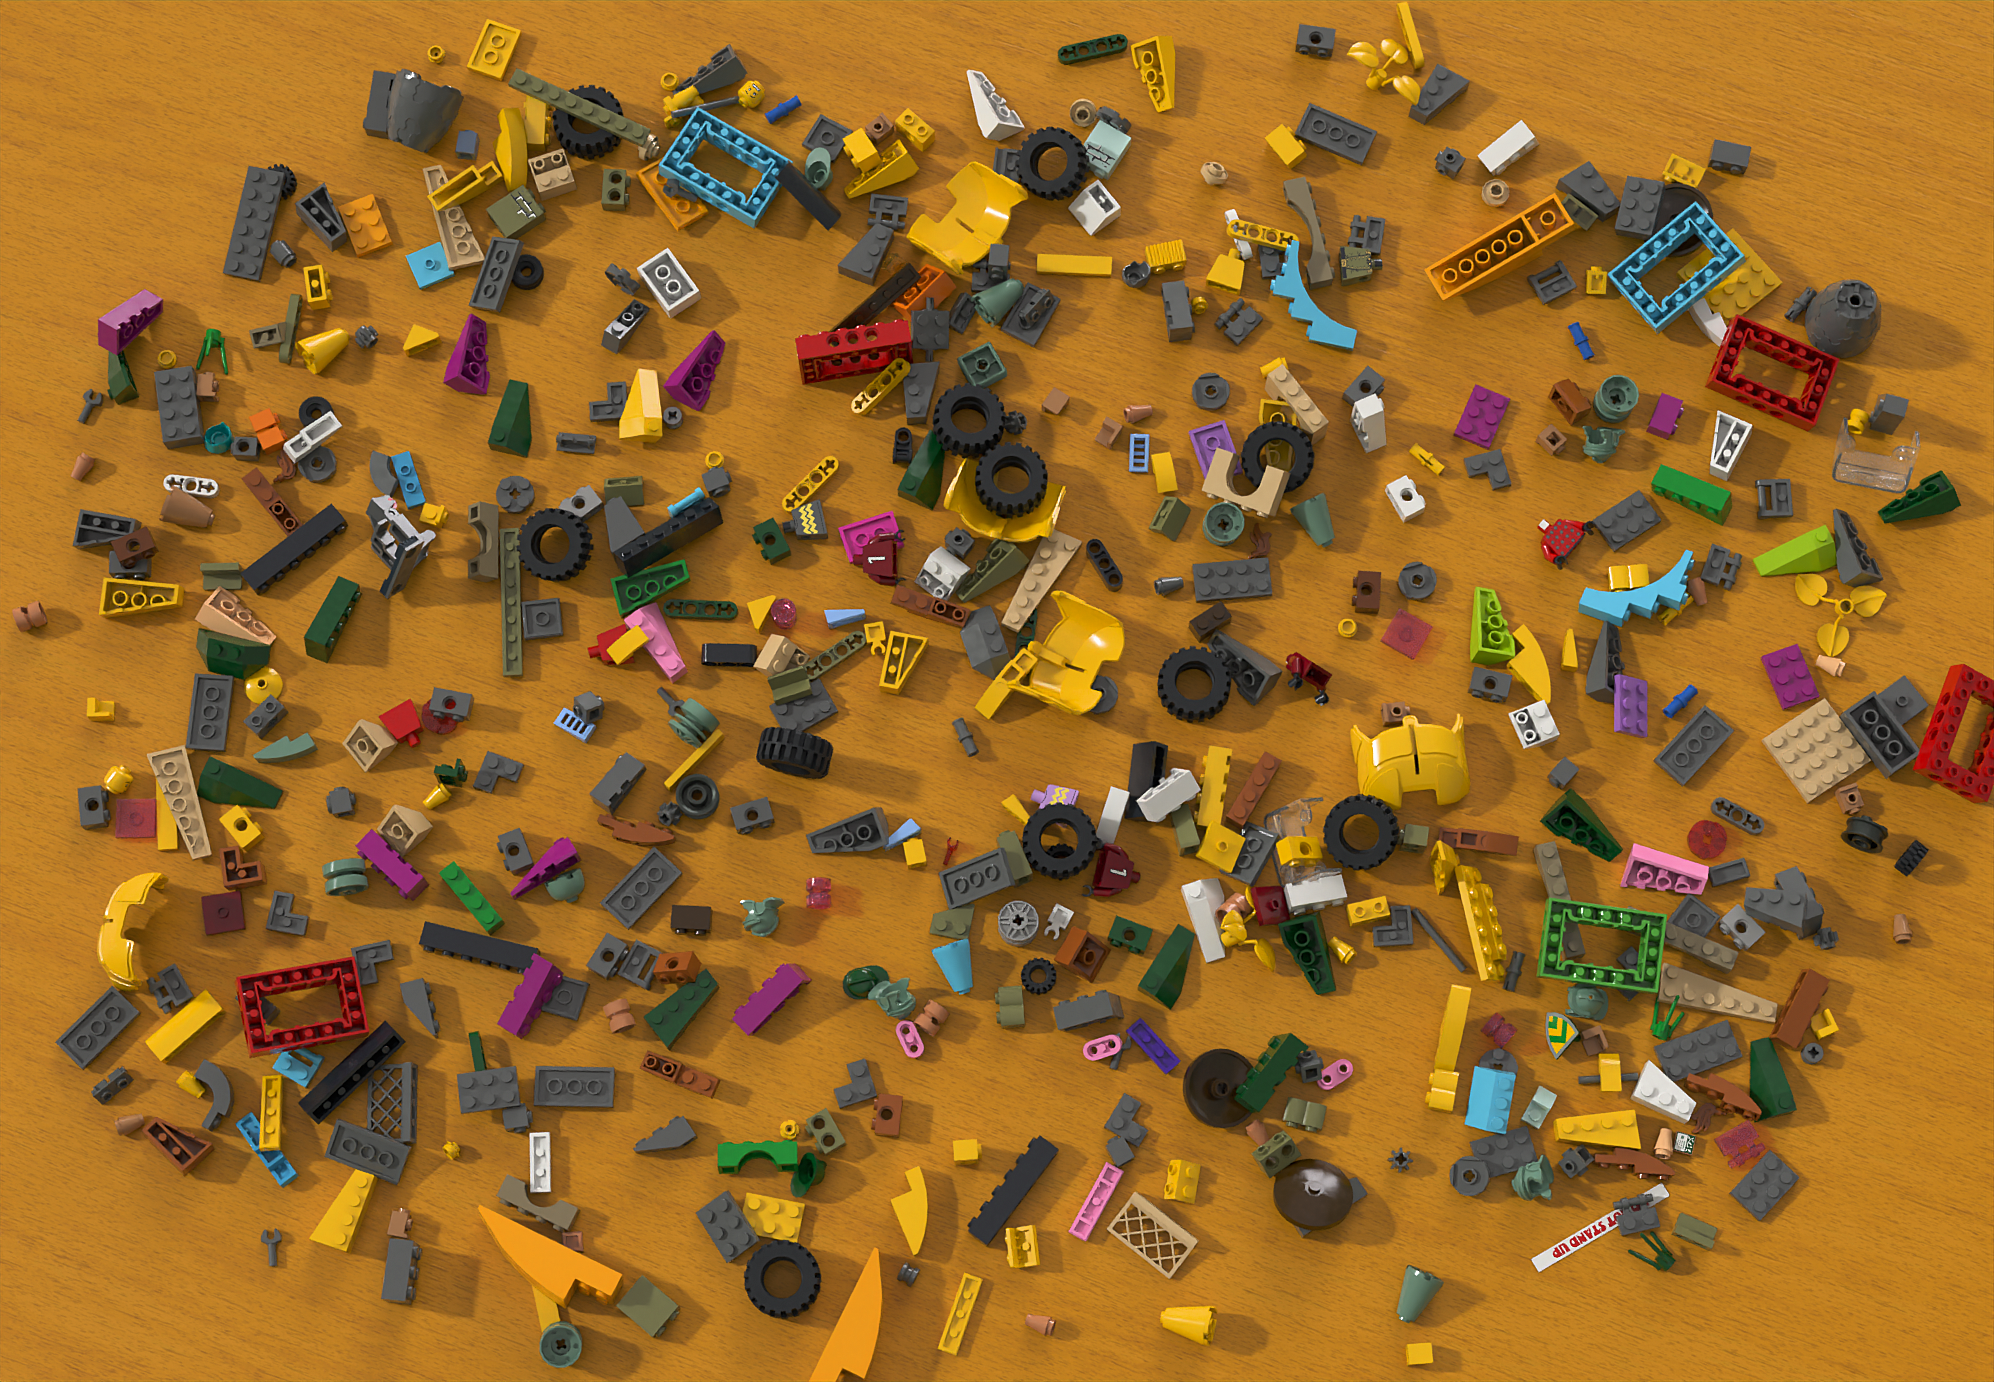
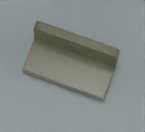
[604,476,644,506]
[1149,496,1191,541]
[200,562,242,591]
[767,666,813,706]
[1671,1213,1717,1251]

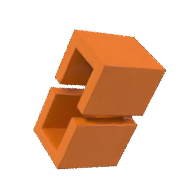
[249,408,288,455]

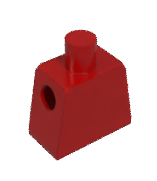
[588,624,635,665]
[378,698,424,748]

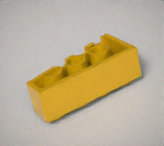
[99,577,185,618]
[1193,745,1232,830]
[1553,1110,1641,1151]
[309,1169,378,1254]

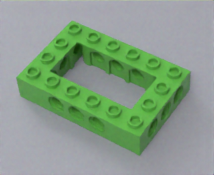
[1536,897,1667,994]

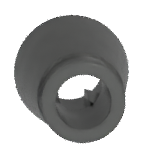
[1154,576,1184,596]

